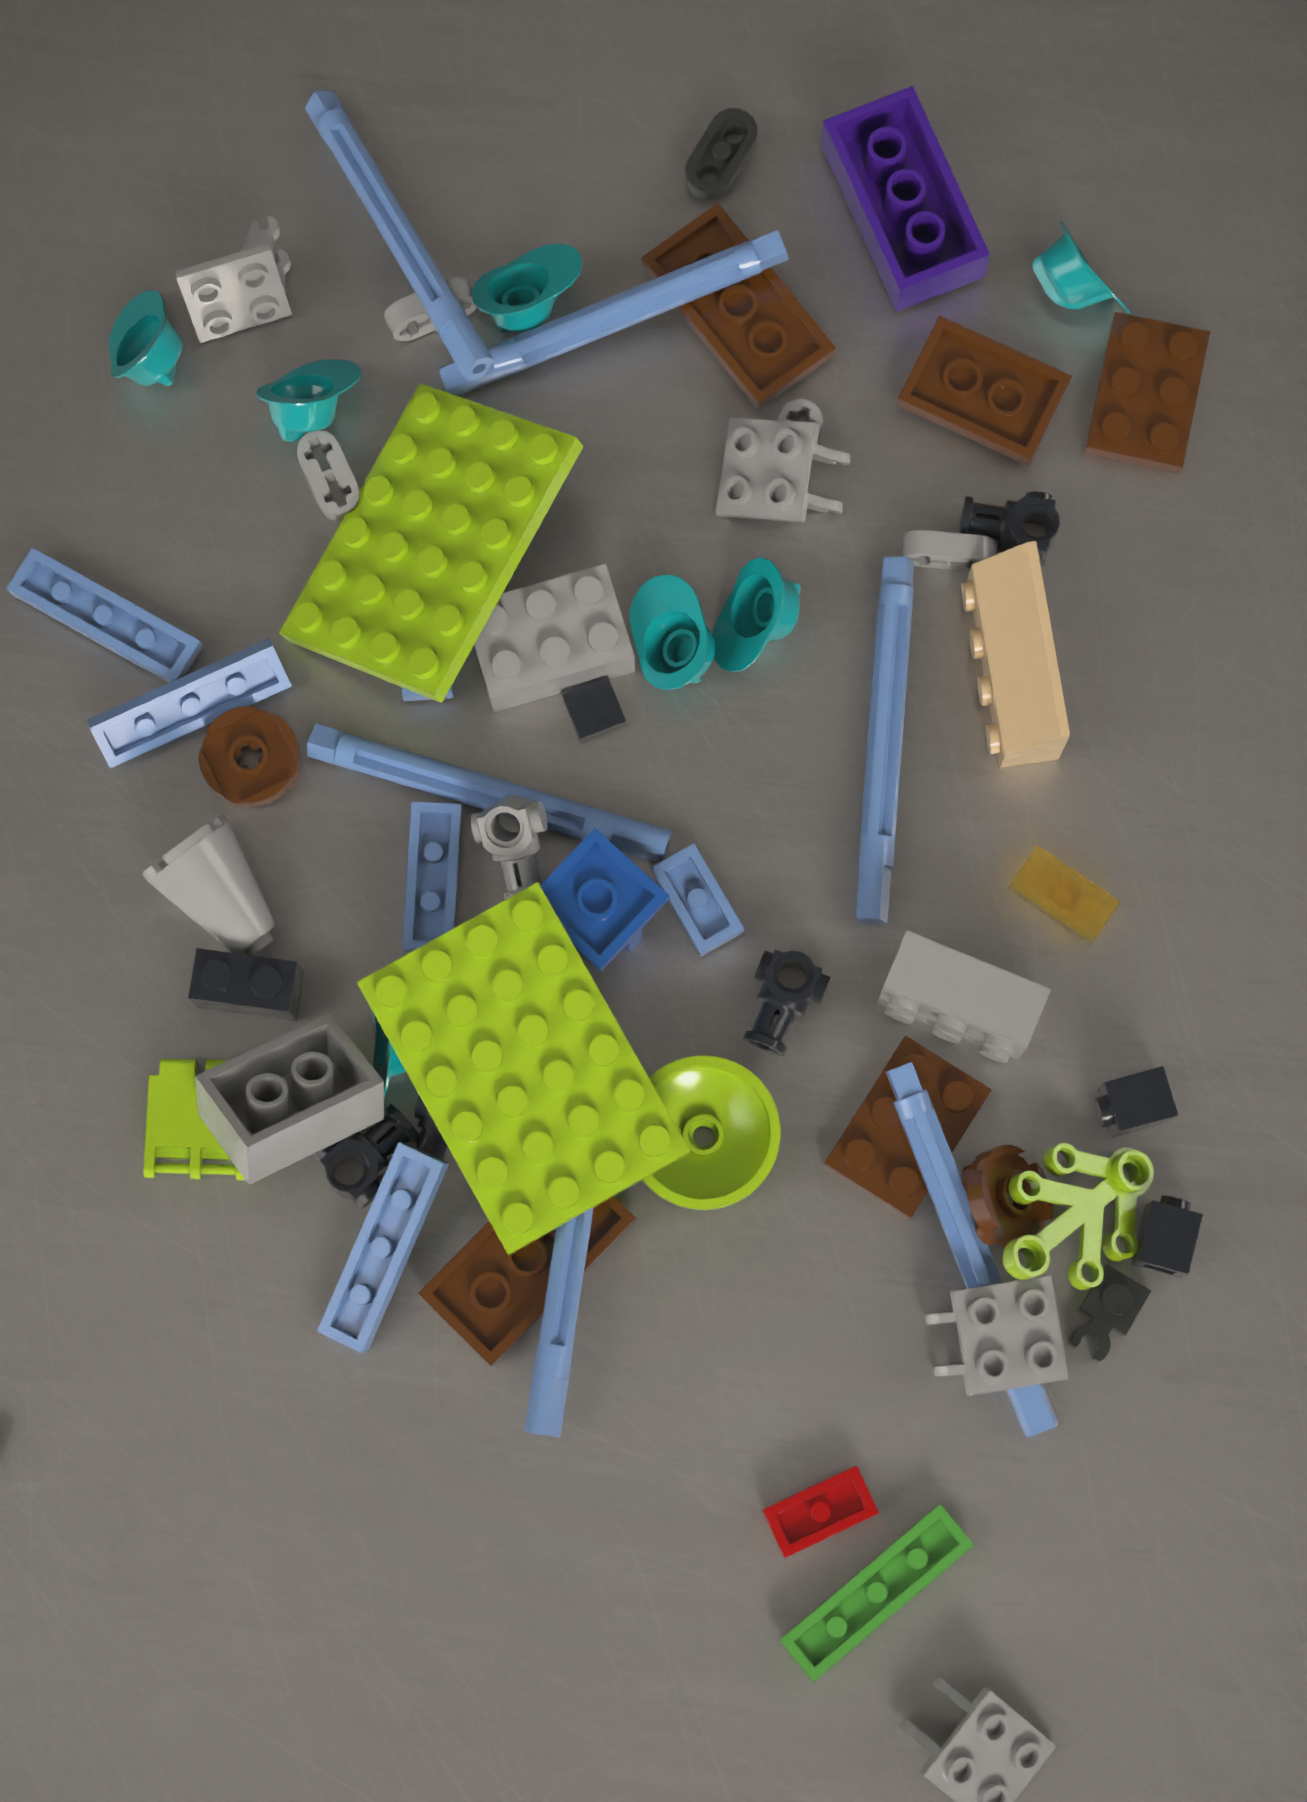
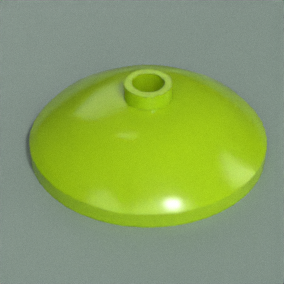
[643,1055,781,1210]

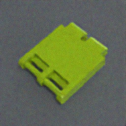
[144,1058,245,1180]

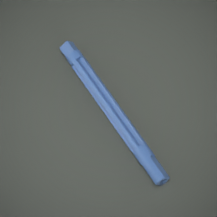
[305,91,494,381]
[438,230,789,396]
[856,556,914,925]
[307,723,672,862]
[886,1062,1059,1437]
[524,1208,594,1438]

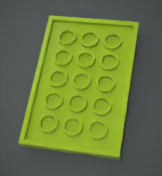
[279,383,584,703]
[357,882,691,1255]

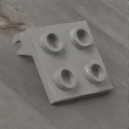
[174,216,292,343]
[715,418,851,522]
[925,1275,1069,1396]
[899,1676,1057,1802]

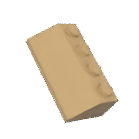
[961,541,1070,768]

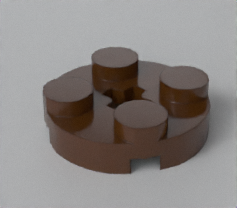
[198,706,300,808]
[961,1145,1054,1249]

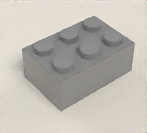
[474,563,635,713]
[877,930,1051,1063]
[195,1013,384,1185]

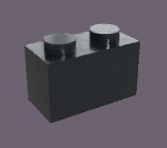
[188,948,305,1021]

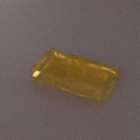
[1007,845,1121,946]

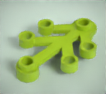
[1003,1143,1154,1290]

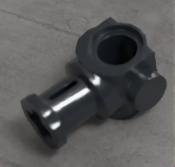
[959,491,1060,566]
[743,950,831,1056]
[314,1104,421,1209]

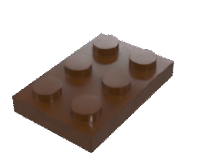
[1084,312,1210,474]
[897,315,1072,466]
[824,1035,992,1220]

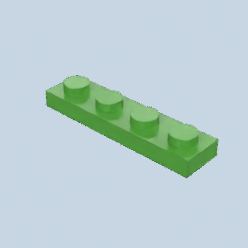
[779,1504,974,1682]

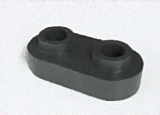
[685,108,757,200]

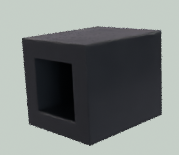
[1094,1066,1178,1138]
[1131,1195,1203,1278]

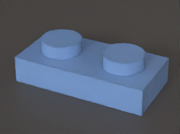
[650,843,744,957]

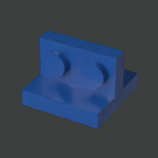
[540,828,670,973]

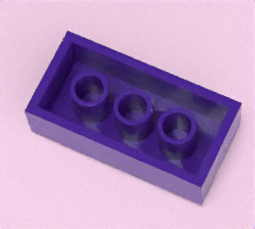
[821,86,990,312]

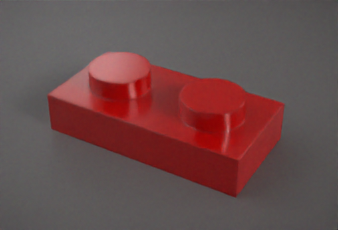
[762,1465,879,1559]

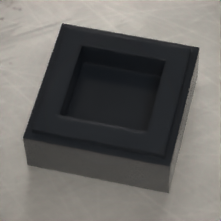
[562,677,626,743]

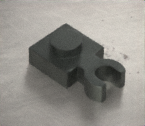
[1069,1264,1151,1362]

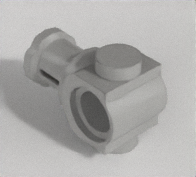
[471,795,548,900]

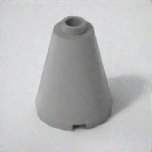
[142,814,276,956]

